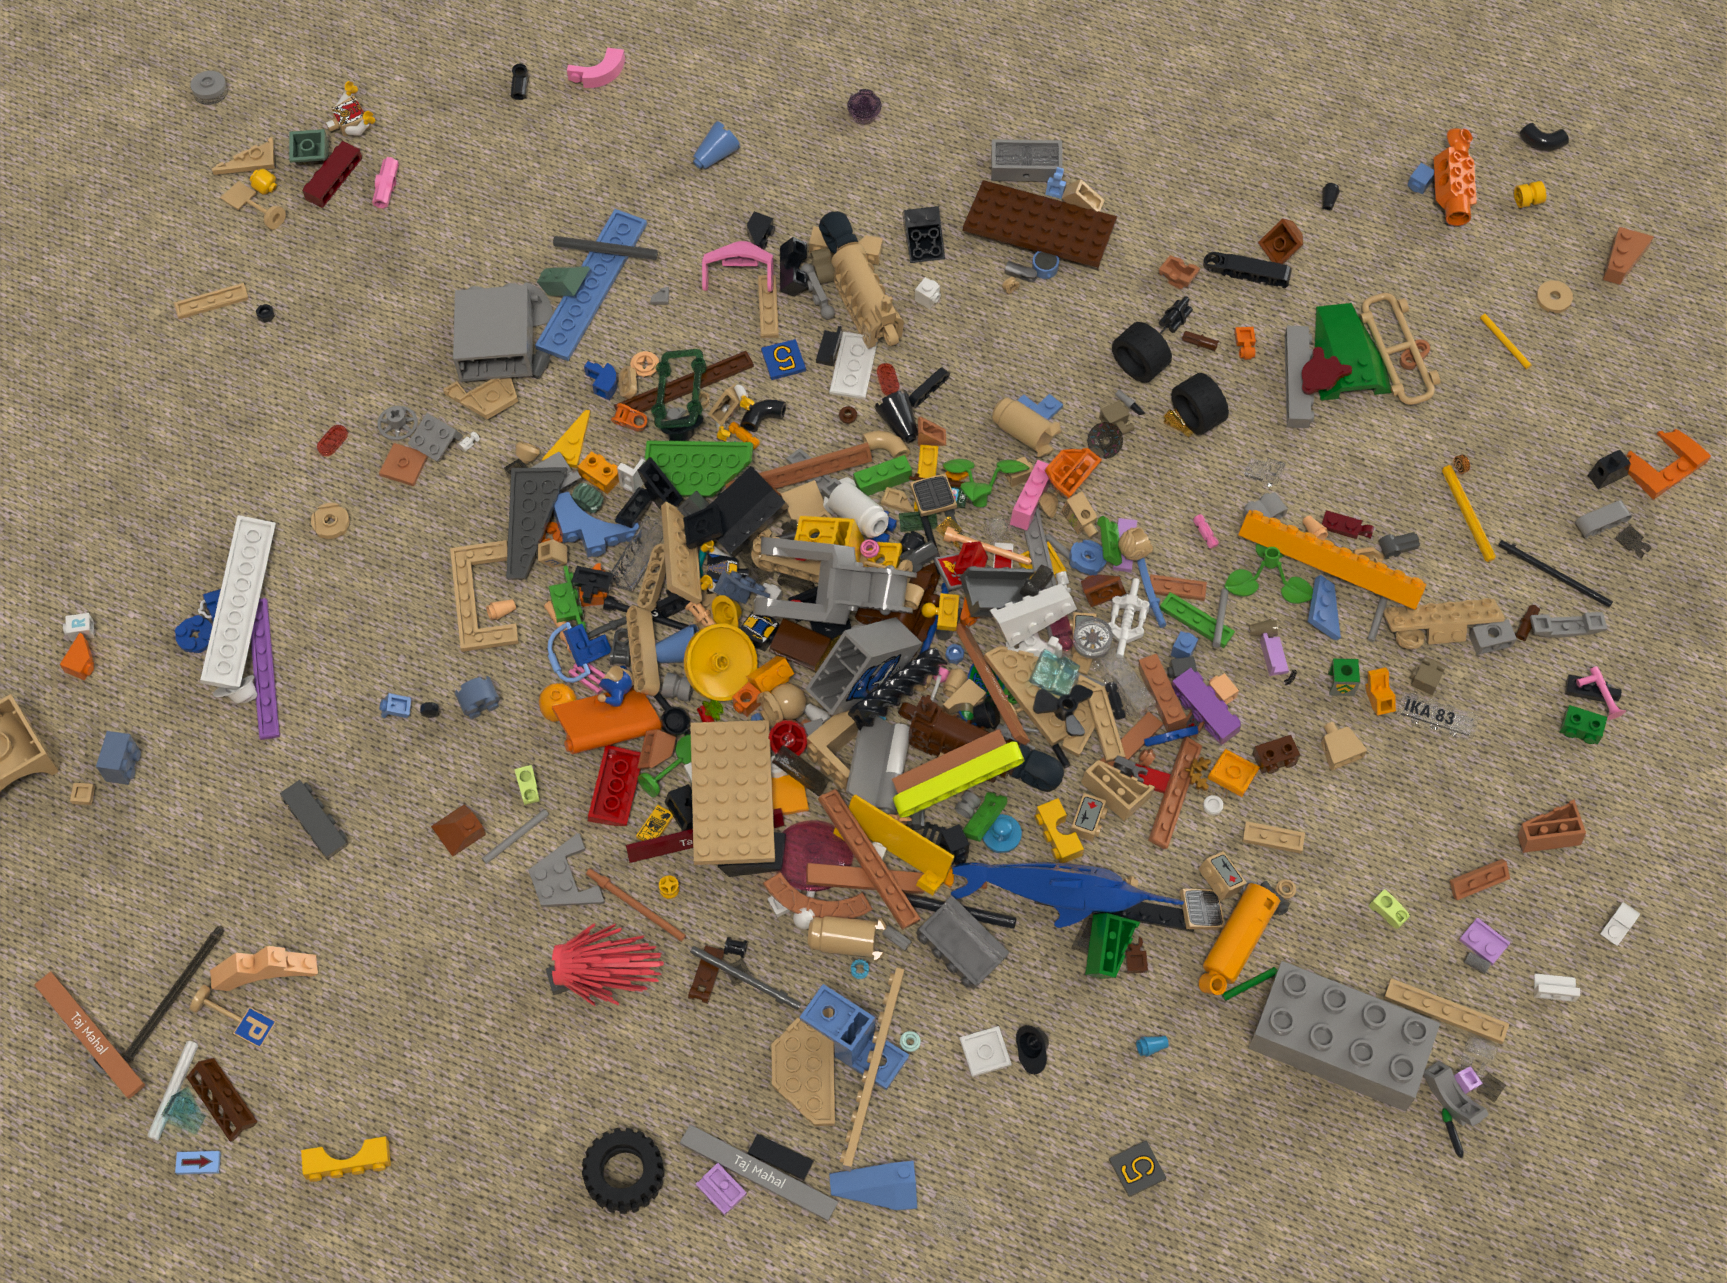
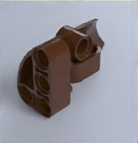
[855,563,941,633]

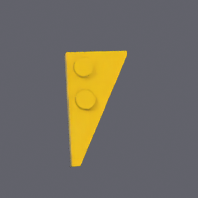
[542,410,591,468]

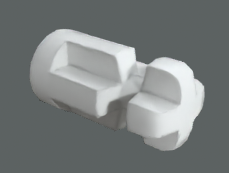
[458,431,480,452]
[1055,571,1071,593]

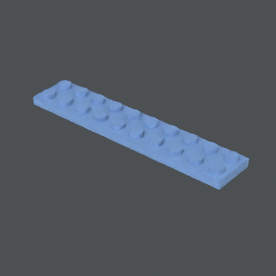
[535,209,647,361]

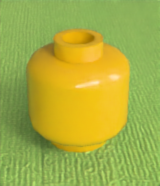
[249,169,277,195]

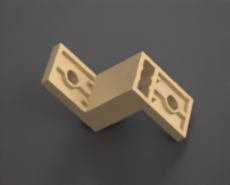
[807,700,858,792]

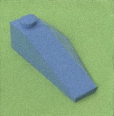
[829,1161,917,1211]

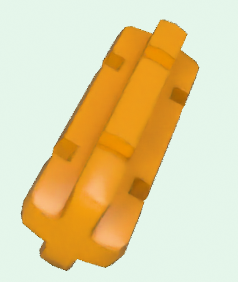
[728,422,760,449]

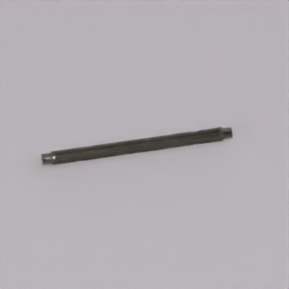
[122,926,224,1064]

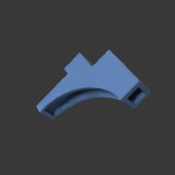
[553,492,640,557]

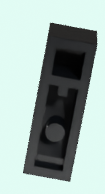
[637,457,684,510]

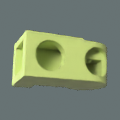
[514,765,540,805]
[1368,889,1410,929]

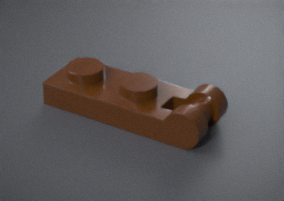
[688,945,724,1004]

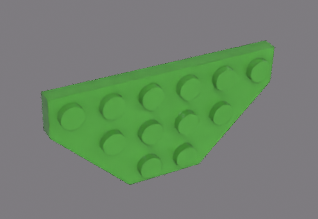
[645,441,753,498]

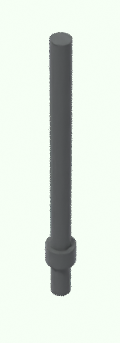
[690,946,802,1010]

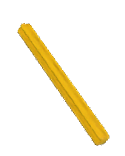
[1442,465,1496,562]

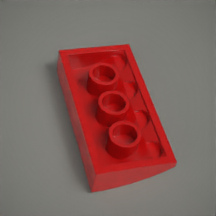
[587,745,641,826]

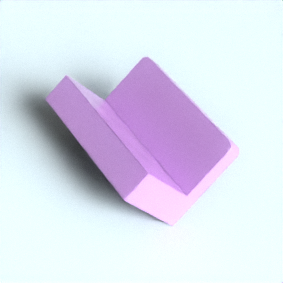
[1260,633,1289,676]

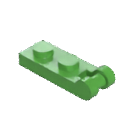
[1097,516,1122,566]
[963,792,1007,842]

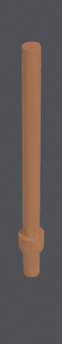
[586,868,686,942]

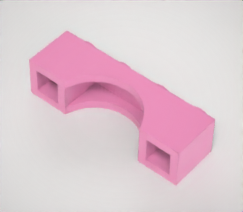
[1010,460,1051,530]

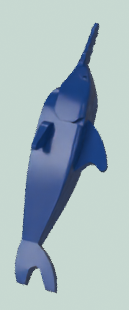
[951,862,1184,928]

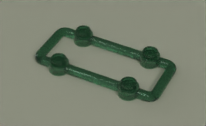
[651,349,707,429]

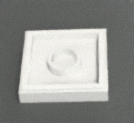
[959,1026,1012,1077]

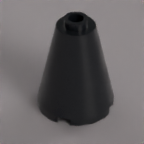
[874,390,918,443]

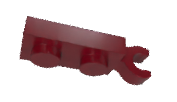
[1322,510,1374,539]

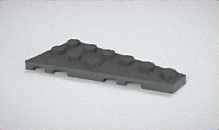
[506,467,568,580]

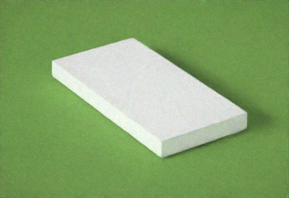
[829,332,878,400]

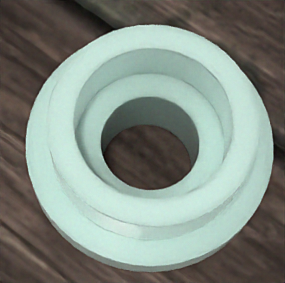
[900,1031,921,1052]

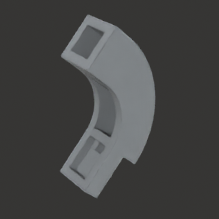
[1424,1061,1489,1126]

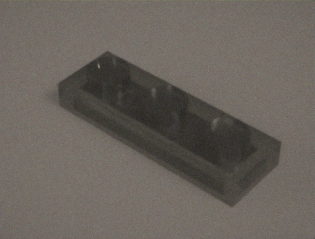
[772,745,830,796]

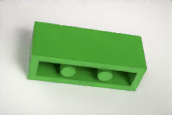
[853,455,912,496]

